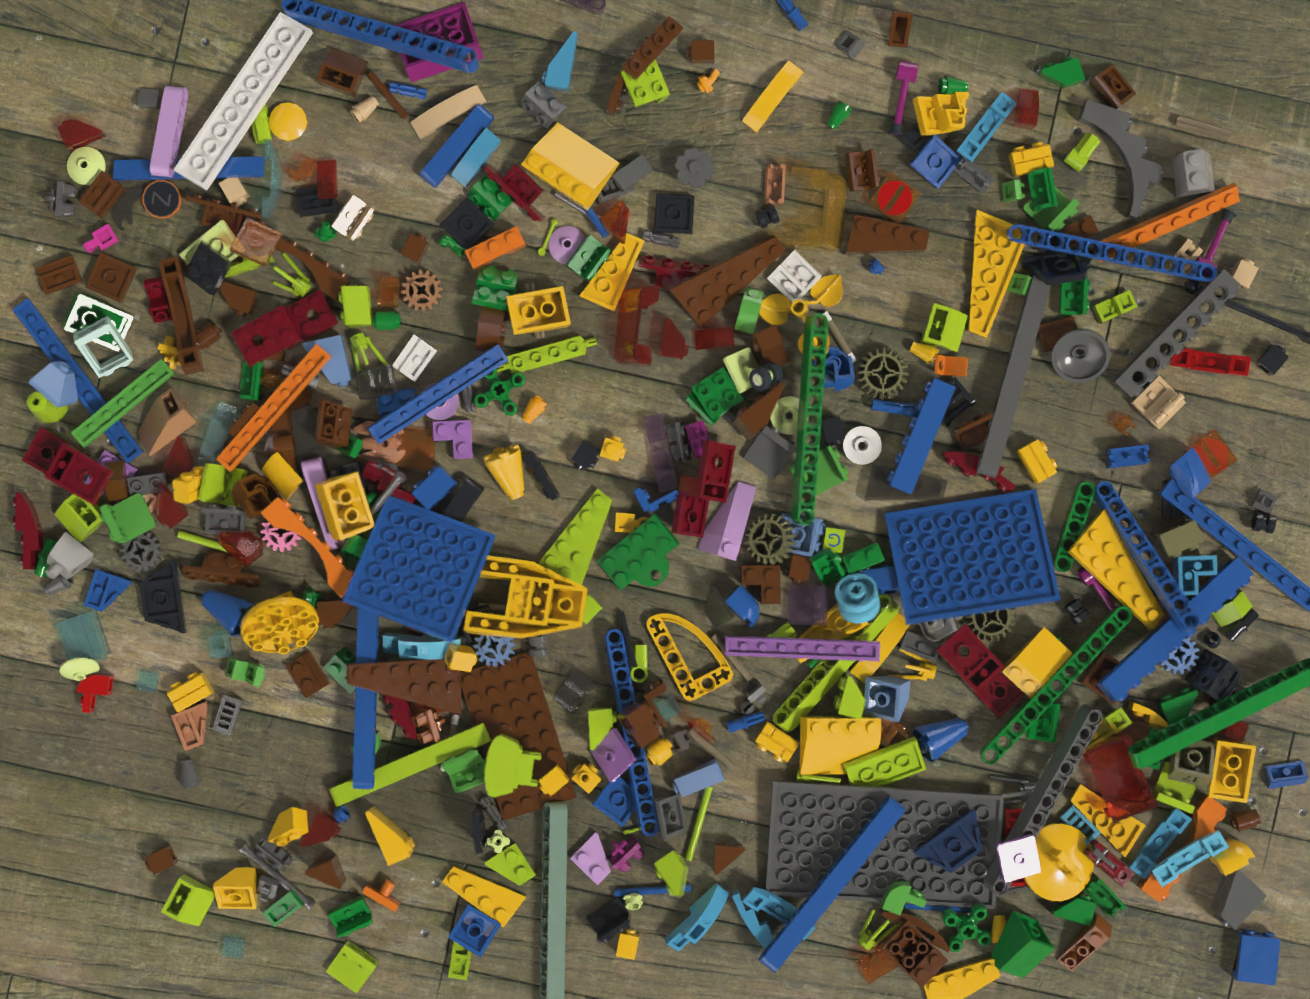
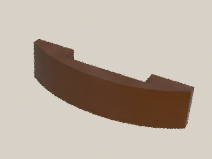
[263,388,314,456]
[879,908,950,953]

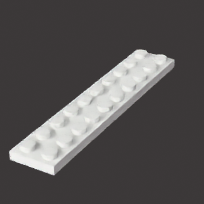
[174,12,313,191]

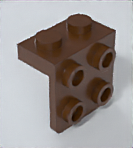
[642,679,668,728]

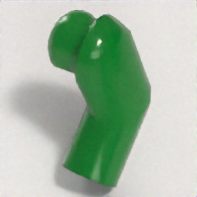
[438,235,466,257]

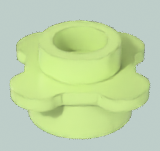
[487,830,510,853]
[623,893,643,910]

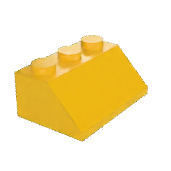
[314,472,374,540]

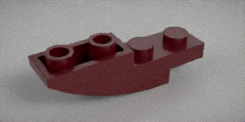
[941,452,1016,493]
[13,492,44,570]
[382,694,419,740]

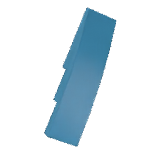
[731,890,773,949]

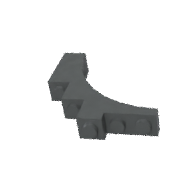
[1078,99,1163,220]

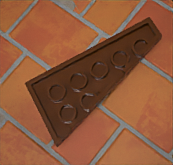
[667,235,786,328]
[346,659,462,715]

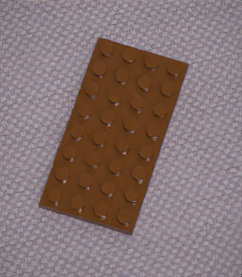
[459,652,577,820]

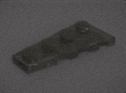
[291,404,334,489]
[864,463,948,501]

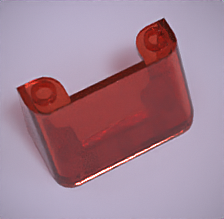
[614,286,660,368]
[1083,731,1158,823]

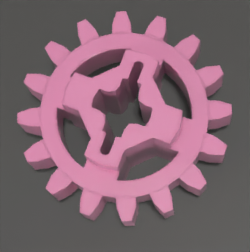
[261,522,302,552]

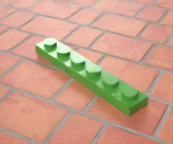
[71,359,175,448]

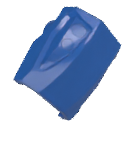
[1169,447,1212,500]

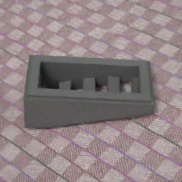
[596,178,635,205]
[212,693,244,736]

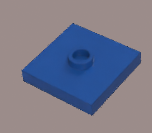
[909,135,961,189]
[592,777,642,827]

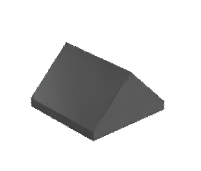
[654,793,687,840]

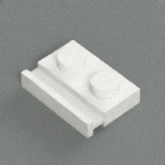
[392,335,437,382]

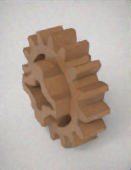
[401,270,444,312]

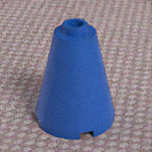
[201,589,256,637]
[913,717,969,763]

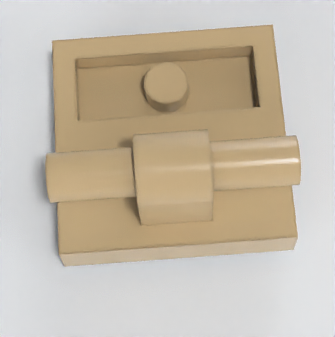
[1131,376,1186,430]

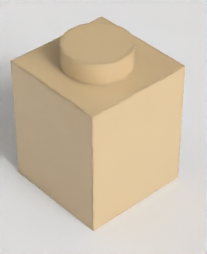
[219,178,250,206]
[1230,259,1259,290]

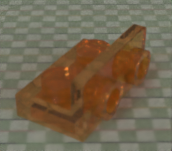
[856,944,899,984]

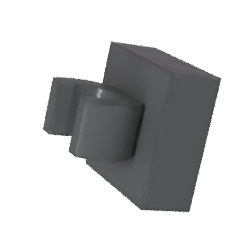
[1251,489,1278,514]
[742,679,766,705]
[666,730,692,754]
[256,875,280,901]

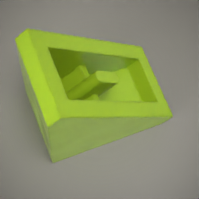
[1211,590,1253,627]

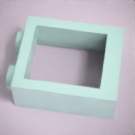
[74,316,133,378]

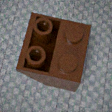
[316,48,369,98]
[315,399,352,448]

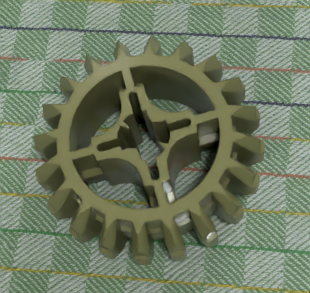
[856,347,909,399]
[744,513,796,565]
[964,608,1016,642]

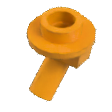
[697,69,720,94]

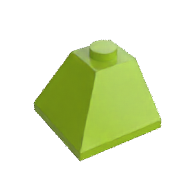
[588,707,617,750]

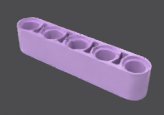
[150,86,188,177]
[301,456,346,550]

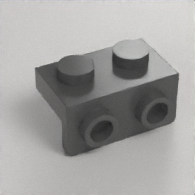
[520,82,567,129]

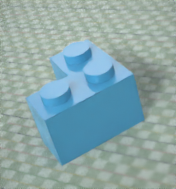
[1172,555,1217,595]

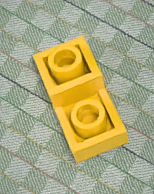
[1128,701,1168,729]

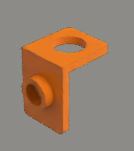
[934,355,968,377]

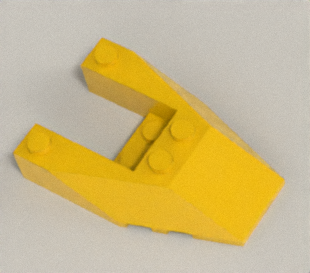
[464,556,588,638]

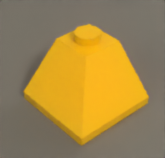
[213,867,258,909]

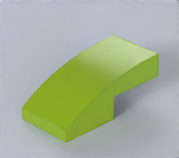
[1092,290,1138,324]
[448,942,472,981]

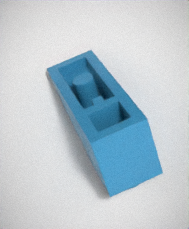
[542,31,578,92]

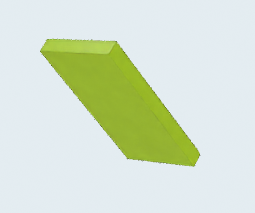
[843,736,926,787]

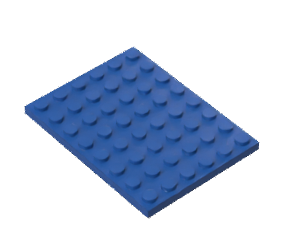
[884,489,1060,625]

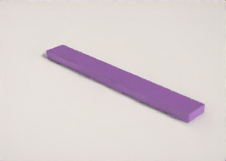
[725,635,880,661]

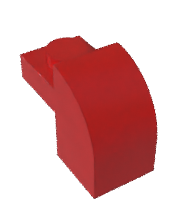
[76,674,114,713]

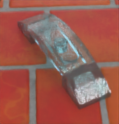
[262,139,282,219]
[196,401,239,468]

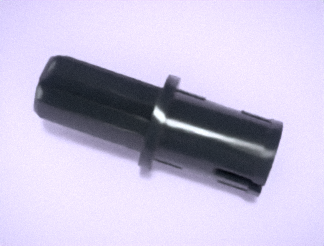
[1224,608,1259,642]

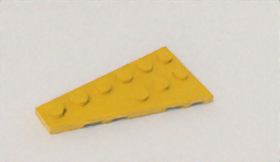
[968,210,1024,338]
[1067,509,1164,630]

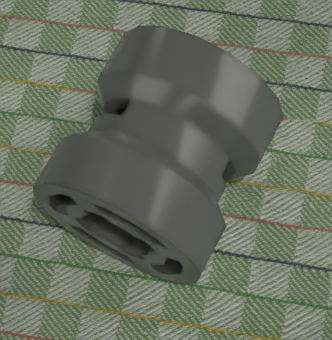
[528,636,548,656]

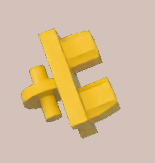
[158,336,181,369]

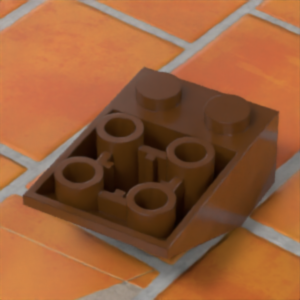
[733,382,785,441]
[881,920,948,988]

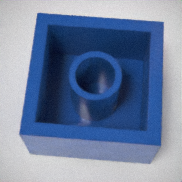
[412,466,459,510]

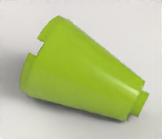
[27,389,68,423]

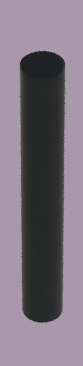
[617,612,638,668]

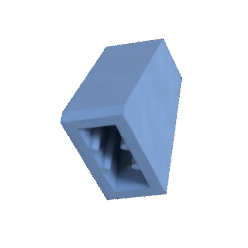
[303,335,353,388]
[672,758,725,797]

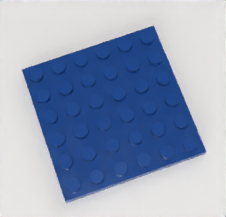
[343,496,496,643]

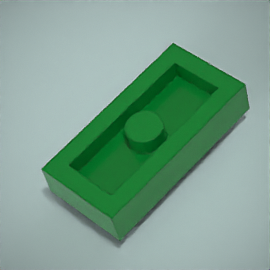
[263,889,304,928]

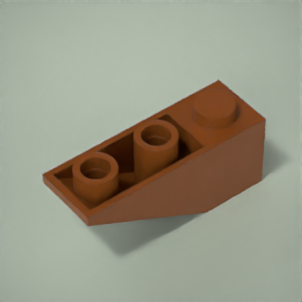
[1057,914,1112,972]

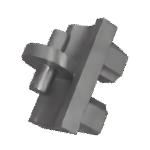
[44,181,77,219]

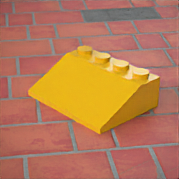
[521,122,620,211]
[799,716,881,775]

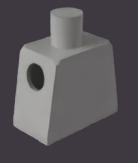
[46,532,94,579]

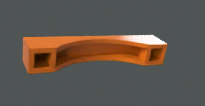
[261,497,354,598]
[1137,793,1227,903]

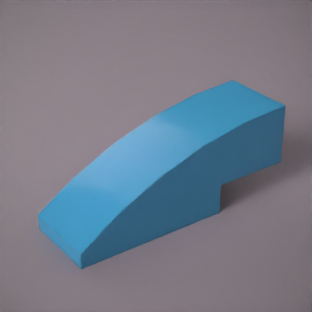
[451,128,502,188]

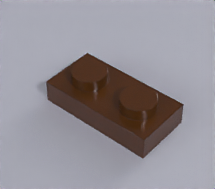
[1055,215,1099,246]

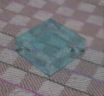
[136,670,160,693]
[656,694,682,721]
[223,936,245,959]

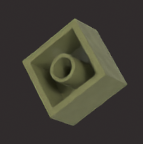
[1151,520,1204,559]
[1168,740,1216,788]

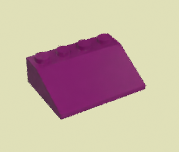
[394,2,484,83]

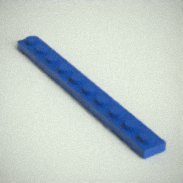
[12,298,144,463]
[1159,479,1310,611]

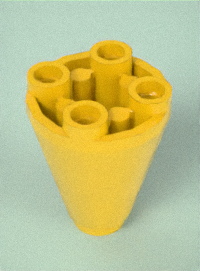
[483,444,524,500]

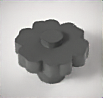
[675,148,714,188]

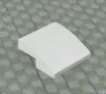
[767,250,822,302]

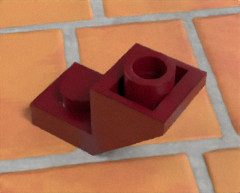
[144,276,173,323]

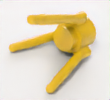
[888,648,937,681]

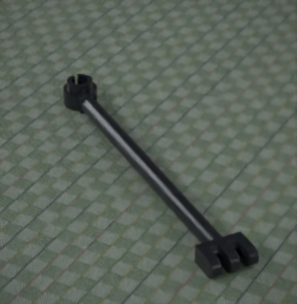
[1183,279,1310,344]

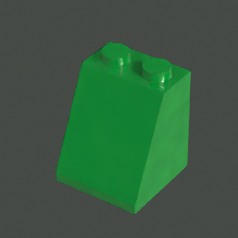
[991,911,1055,978]

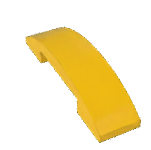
[742,61,804,133]
[849,613,910,683]

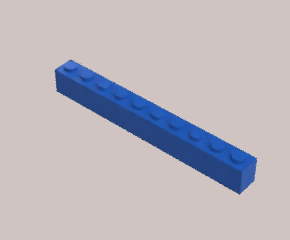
[1096,556,1254,702]

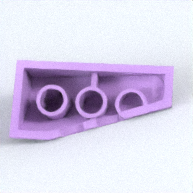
[698,482,756,561]

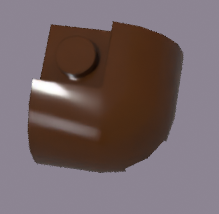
[231,473,283,520]

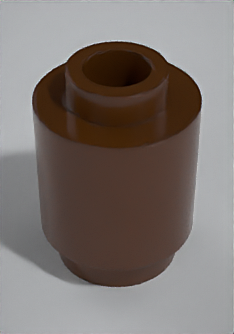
[196,322,222,350]
[1230,808,1261,832]

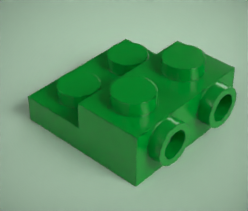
[472,265,519,311]

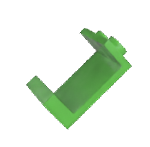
[789,445,849,500]

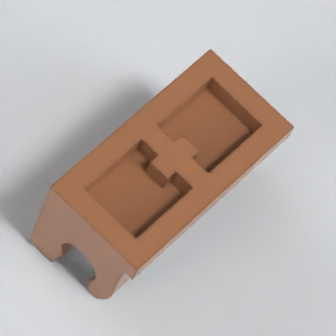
[764,164,786,206]

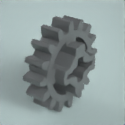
[120,532,163,572]

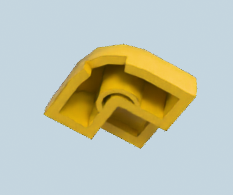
[1209,838,1255,876]

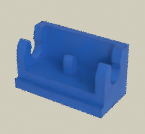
[1106,444,1150,468]

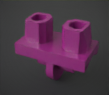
[685,420,709,459]
[608,836,644,873]

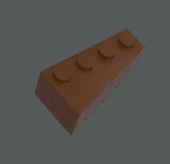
[844,215,930,255]

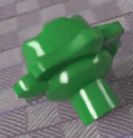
[315,222,337,242]
[301,586,322,608]

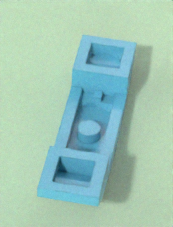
[1151,830,1229,887]

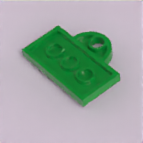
[597,513,680,591]

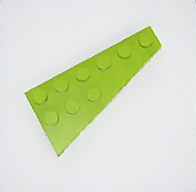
[538,488,613,585]

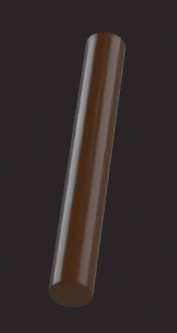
[367,71,409,120]

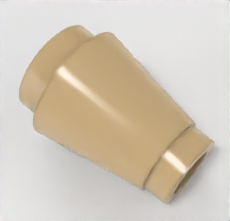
[350,96,379,123]

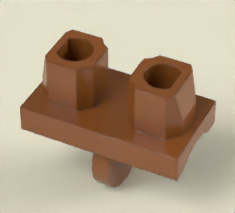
[412,706,445,744]

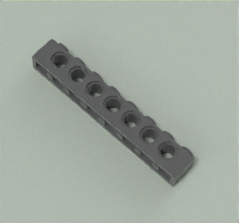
[1112,269,1241,398]

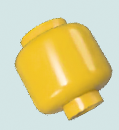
[644,737,673,766]

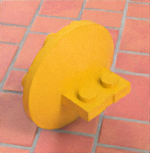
[241,590,319,654]
[1023,823,1094,901]

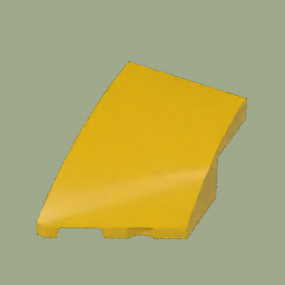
[912,92,969,135]

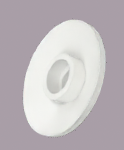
[843,426,882,465]

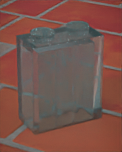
[55,610,112,662]

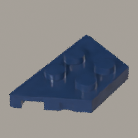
[913,808,982,873]

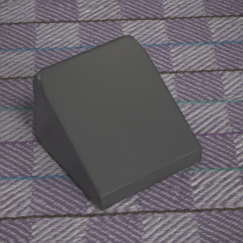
[835,31,864,60]
[137,88,160,109]

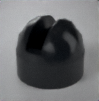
[1204,632,1221,649]

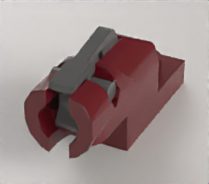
[363,459,416,505]
[1083,839,1135,888]

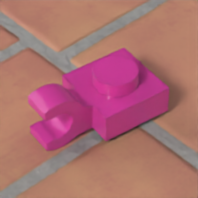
[83,224,119,253]

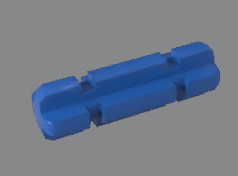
[389,81,427,99]

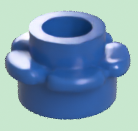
[868,258,885,275]
[333,805,351,823]

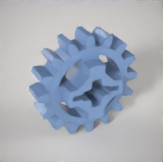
[473,635,516,667]
[1159,637,1199,674]

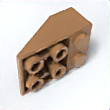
[138,387,196,456]

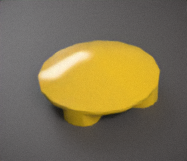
[269,102,308,142]

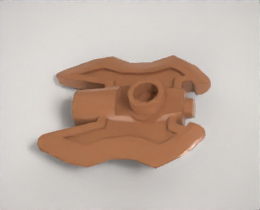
[353,421,406,464]

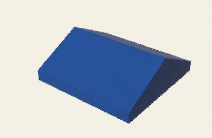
[448,904,501,958]

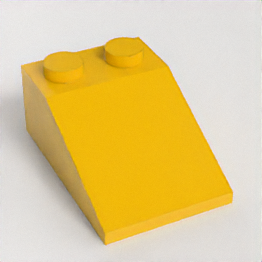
[506,286,571,335]
[1002,627,1072,698]
[1208,737,1256,803]
[365,806,415,866]

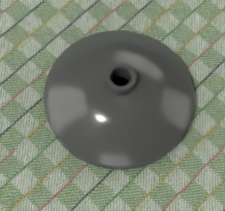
[1051,329,1110,383]

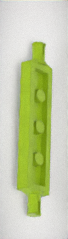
[497,335,597,375]

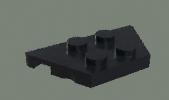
[1021,247,1094,285]
[139,560,187,633]

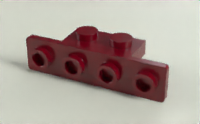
[484,164,545,222]
[638,255,711,289]

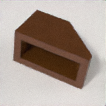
[219,281,259,317]
[317,600,355,628]

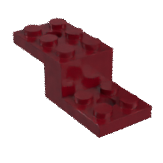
[231,290,339,367]
[22,427,114,506]
[671,440,736,538]
[936,624,1025,719]

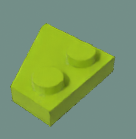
[225,255,275,278]
[484,842,536,886]

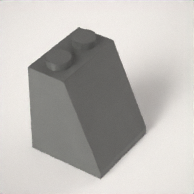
[1211,869,1267,930]

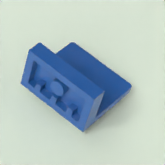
[633,488,678,513]

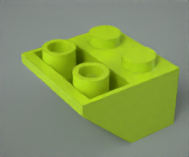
[339,286,373,328]
[920,303,968,352]
[54,494,104,543]
[833,673,866,720]
[654,850,689,897]
[161,874,215,926]

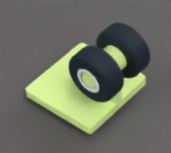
[723,347,783,393]

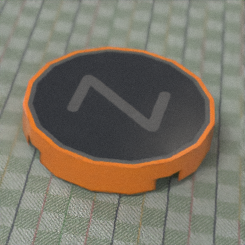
[142,180,182,219]

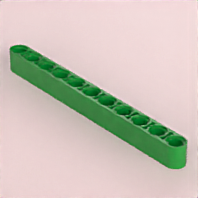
[791,313,828,526]
[979,606,1132,764]
[1128,658,1310,769]

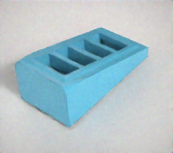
[1059,805,1101,845]

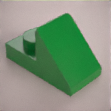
[334,434,363,459]

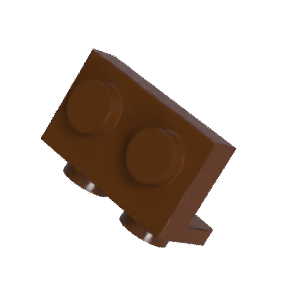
[845,149,879,192]

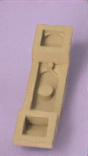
[410,85,486,140]

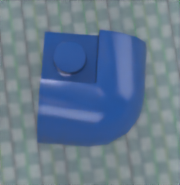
[812,347,855,391]
[724,585,760,628]

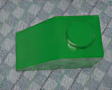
[1050,894,1096,926]

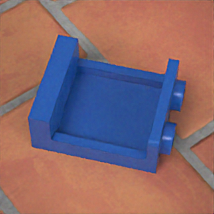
[1232,929,1281,985]

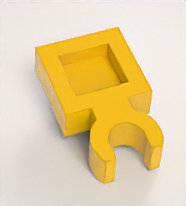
[615,513,648,533]

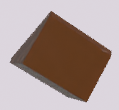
[1089,64,1136,109]
[304,854,347,890]

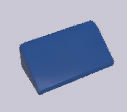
[1265,760,1308,789]

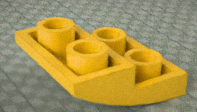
[261,452,303,499]

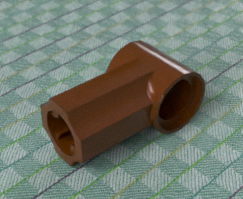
[273,435,298,471]

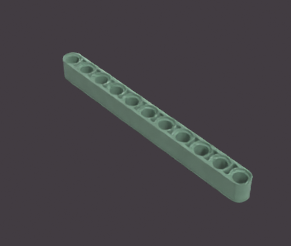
[540,801,568,999]

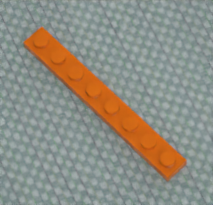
[1093,183,1240,262]
[216,344,332,472]

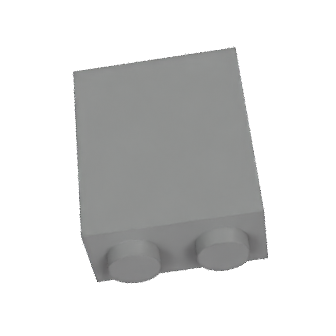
[1171,149,1215,197]

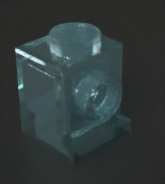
[208,630,234,659]

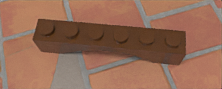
[238,219,351,301]
[159,256,204,375]

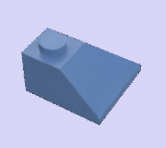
[28,361,78,408]
[863,676,911,722]

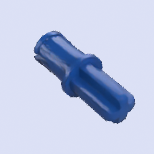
[778,0,809,31]
[726,711,765,733]

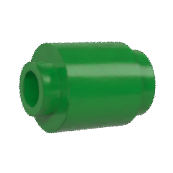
[372,311,401,331]

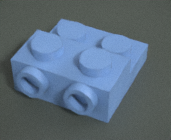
[777,513,825,557]

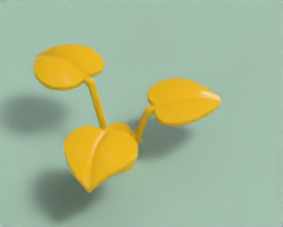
[759,274,843,361]

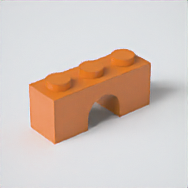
[465,226,526,271]

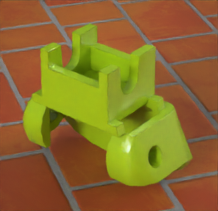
[485,733,541,798]

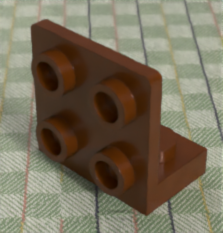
[952,412,994,452]

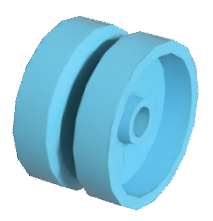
[835,573,880,624]

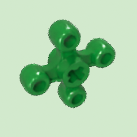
[474,368,526,416]
[942,902,992,952]

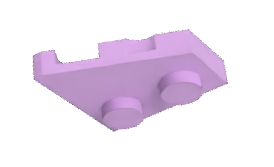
[570,832,611,885]

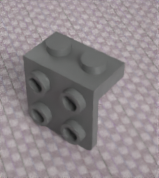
[744,425,796,478]
[200,505,246,535]

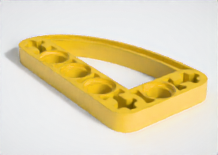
[646,613,733,701]

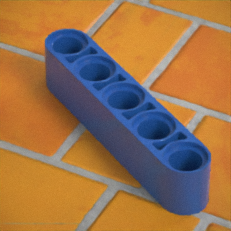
[419,104,495,188]

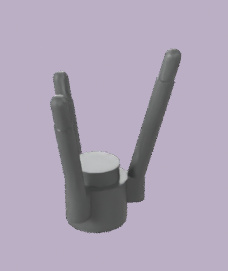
[989,775,1035,807]

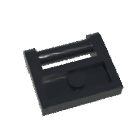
[942,377,976,428]

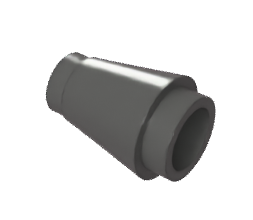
[43,574,74,595]
[180,760,200,789]

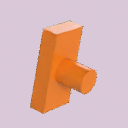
[362,879,401,912]

